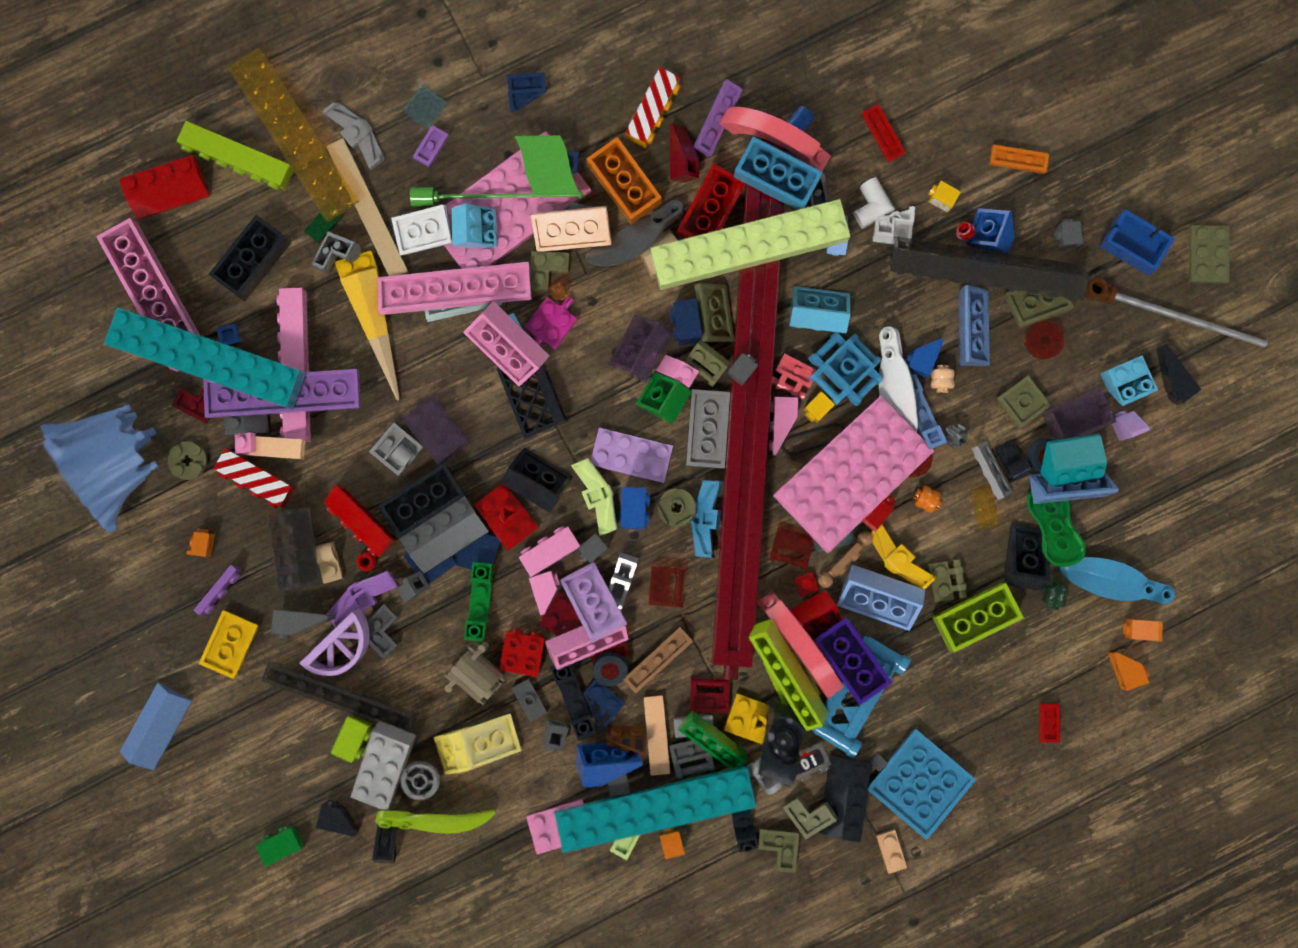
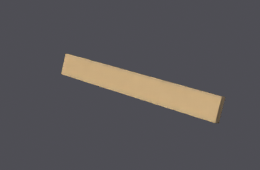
[326,138,409,276]

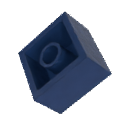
[669,299,702,347]

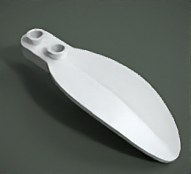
[879,327,918,432]

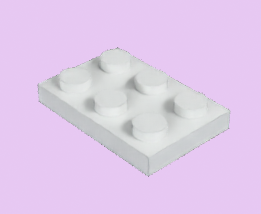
[391,205,453,256]

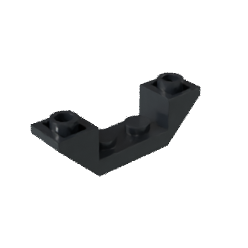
[550,664,596,740]

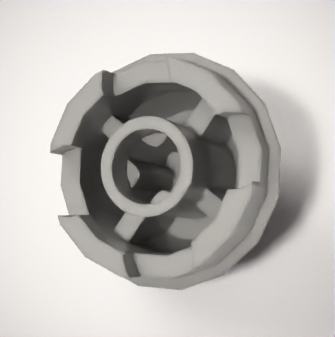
[401,761,440,800]

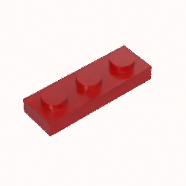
[861,104,906,163]

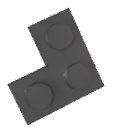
[356,604,399,659]

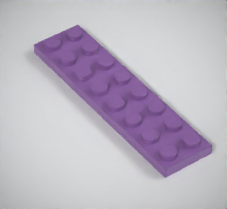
[203,369,361,418]

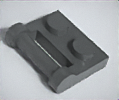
[669,740,715,780]

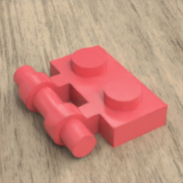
[772,353,817,400]

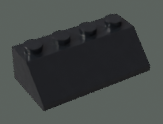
[819,755,871,842]

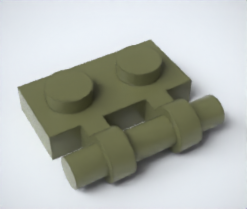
[927,559,967,602]

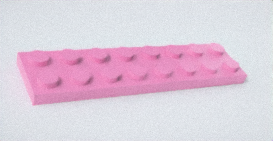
[378,262,532,315]

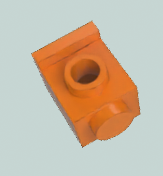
[186,528,215,557]

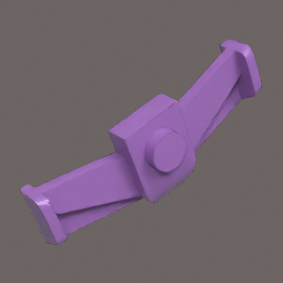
[327,571,400,628]

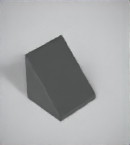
[869,753,888,771]

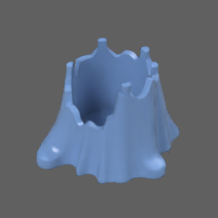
[41,404,158,533]

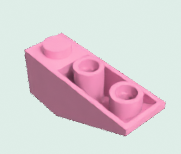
[768,397,798,456]

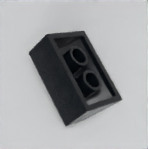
[501,447,573,513]

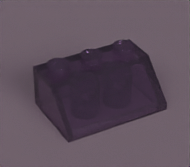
[608,315,673,383]

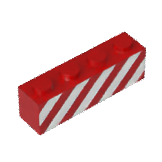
[213,449,296,509]

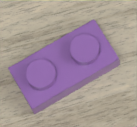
[413,125,449,168]

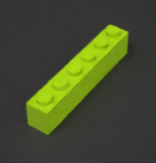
[177,121,294,190]
[749,619,829,731]

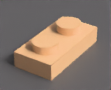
[876,829,907,874]

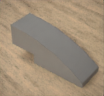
[608,552,639,612]

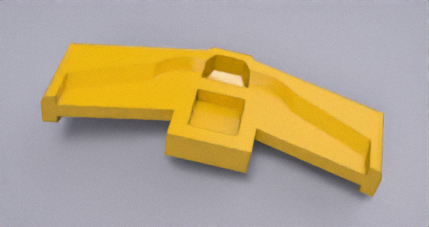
[871,524,937,590]

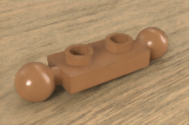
[818,531,873,588]

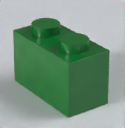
[256,825,306,867]

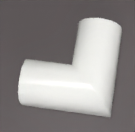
[853,177,895,229]

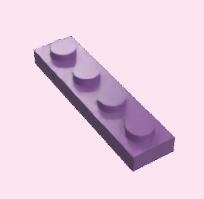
[694,80,743,157]

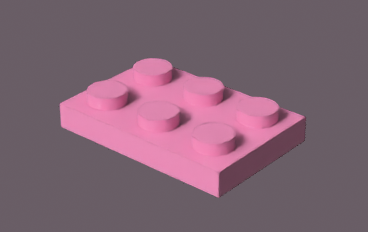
[526,799,584,854]

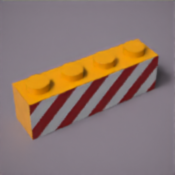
[625,67,681,149]

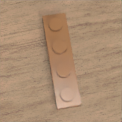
[623,627,693,694]

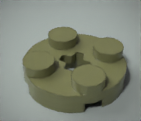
[168,442,208,480]
[658,488,697,527]

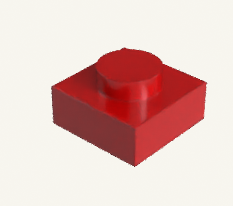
[793,572,819,597]

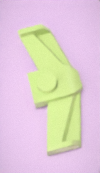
[571,458,617,536]

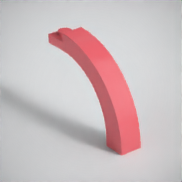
[719,107,831,172]
[757,591,843,699]

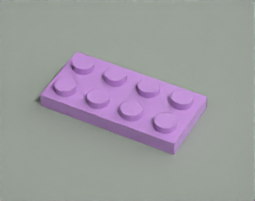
[591,428,673,483]
[560,562,627,643]

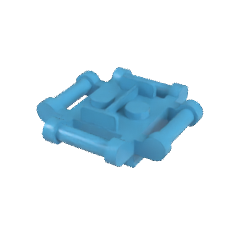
[808,332,883,406]

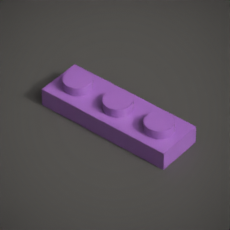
[193,565,242,615]

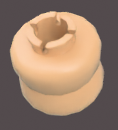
[931,365,955,393]

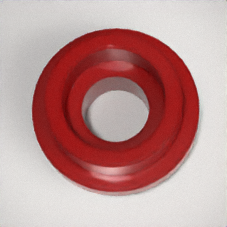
[956,222,976,241]
[356,552,376,571]

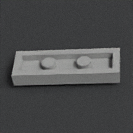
[972,441,1013,500]

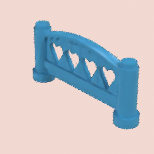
[812,636,911,759]

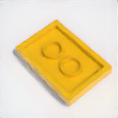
[199,610,260,679]

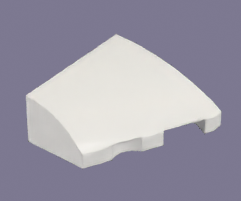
[872,206,915,246]

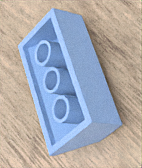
[837,565,925,631]

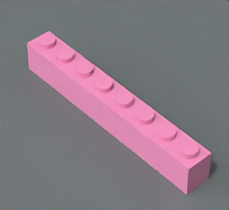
[276,288,311,442]

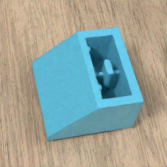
[451,203,497,249]
[1100,356,1158,406]

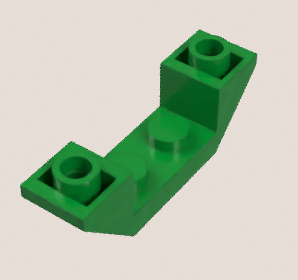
[464,562,492,642]

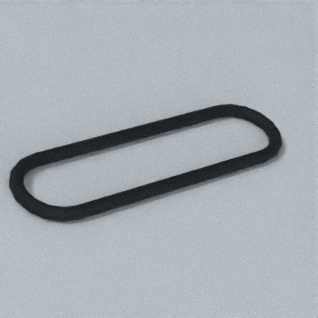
[781,423,845,455]

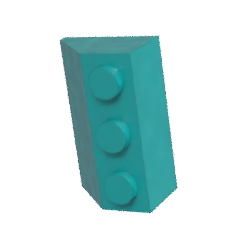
[1040,434,1107,487]

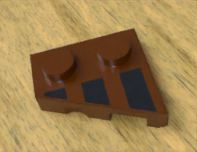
[607,725,646,758]

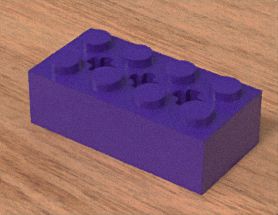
[813,617,892,705]

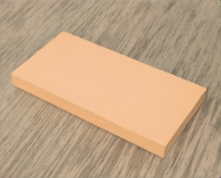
[531,206,612,252]

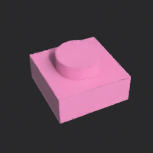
[235,432,256,455]

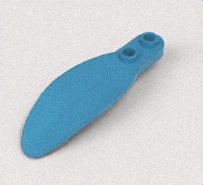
[1060,557,1175,604]

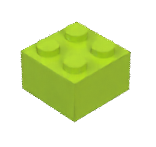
[331,713,376,763]

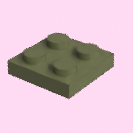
[996,376,1051,429]

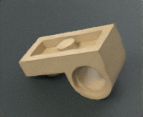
[312,541,344,584]

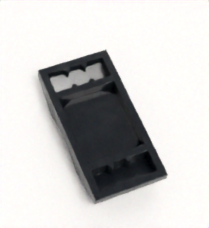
[758,699,806,787]

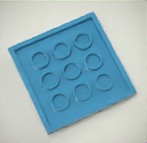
[868,728,976,840]

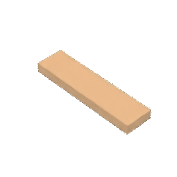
[242,436,306,459]
[644,695,670,775]

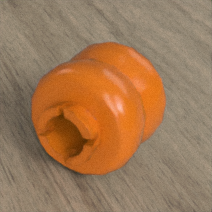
[913,485,943,513]

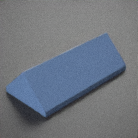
[959,285,990,366]
[1029,472,1119,504]
[120,682,193,770]

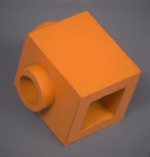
[660,827,685,859]

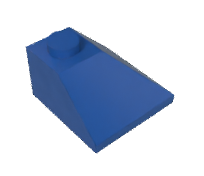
[965,208,1014,255]

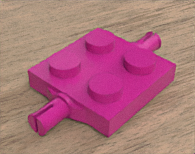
[525,296,578,350]

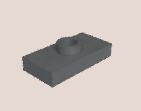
[512,679,547,722]

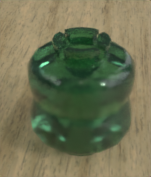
[1042,581,1069,610]

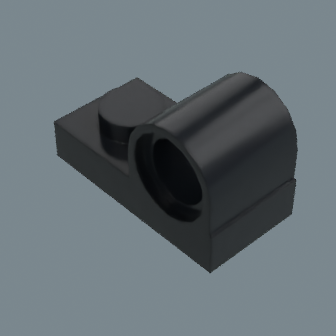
[994,440,1032,483]
[372,824,398,864]

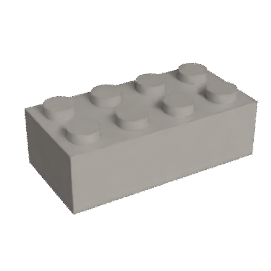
[351,721,416,811]

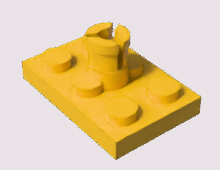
[724,693,769,744]

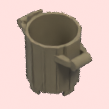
[445,642,506,705]

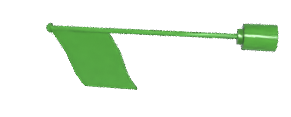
[410,135,583,207]

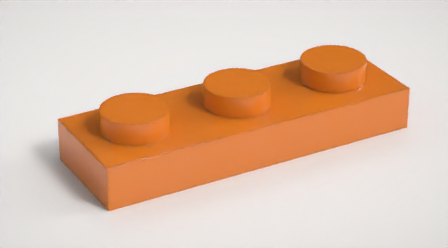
[989,145,1049,174]

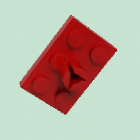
[473,484,539,551]

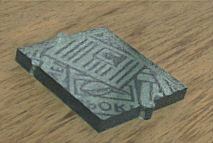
[402,85,447,130]

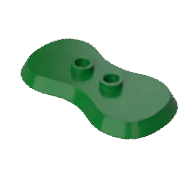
[1027,491,1086,567]

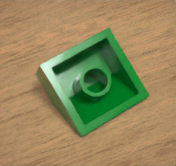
[636,372,692,425]

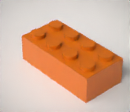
[586,137,662,225]

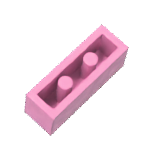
[519,526,580,577]

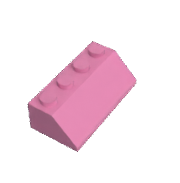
[463,301,549,386]

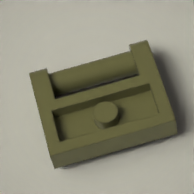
[684,339,731,387]

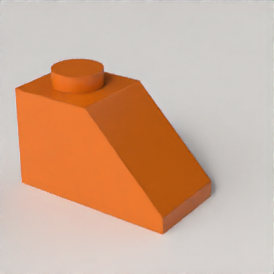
[1123,619,1163,642]
[1108,652,1149,691]

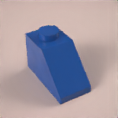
[905,339,944,378]

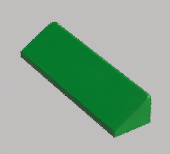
[678,711,747,769]

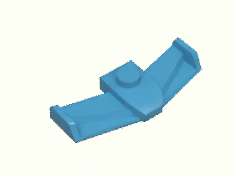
[690,480,723,558]

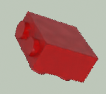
[499,628,546,677]

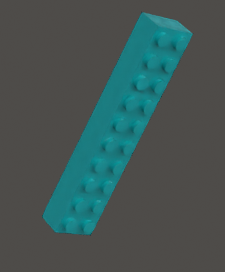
[104,307,306,410]
[554,766,756,853]

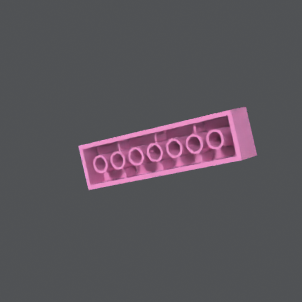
[96,218,201,372]

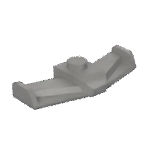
[323,102,385,170]

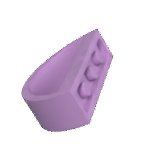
[299,608,370,676]

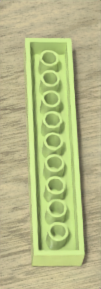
[650,199,850,290]

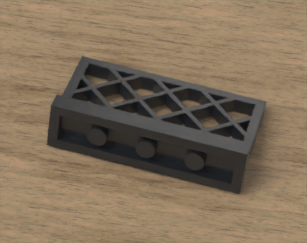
[496,362,568,439]

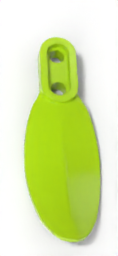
[376,809,495,834]

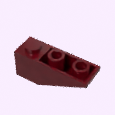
[670,123,699,183]

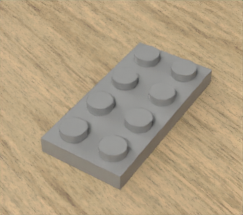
[686,389,730,469]

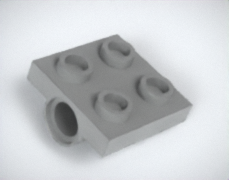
[369,423,424,477]

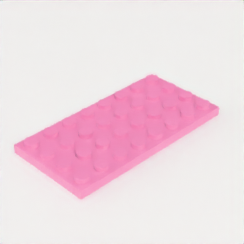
[444,131,591,269]
[773,396,934,553]

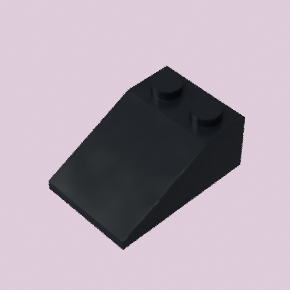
[1004,524,1050,591]

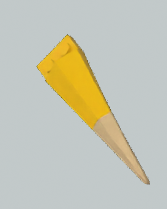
[335,251,400,401]

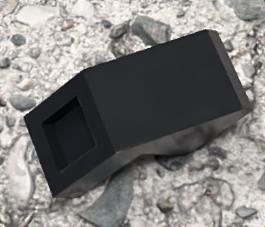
[731,809,758,853]

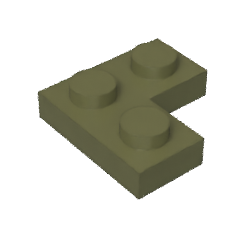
[530,251,569,291]
[782,795,838,839]
[758,828,799,873]

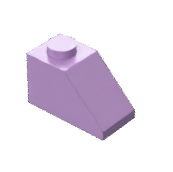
[1110,410,1150,441]

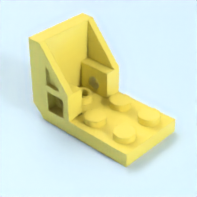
[434,714,521,774]

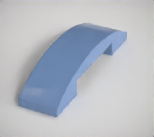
[911,374,947,450]

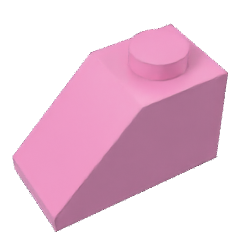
[656,355,699,389]
[529,571,560,615]

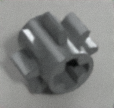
[944,424,968,448]

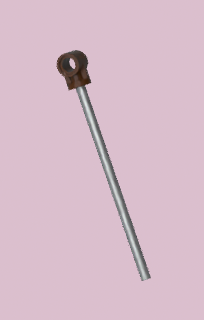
[1083,278,1268,348]

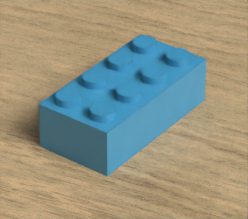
[734,137,823,210]

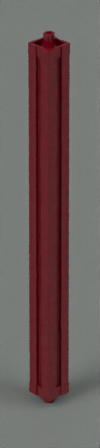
[711,138,788,680]

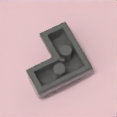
[311,231,361,274]

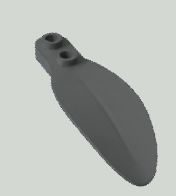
[586,200,684,266]

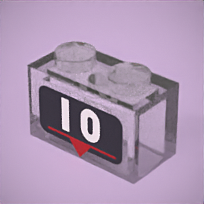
[795,741,831,782]

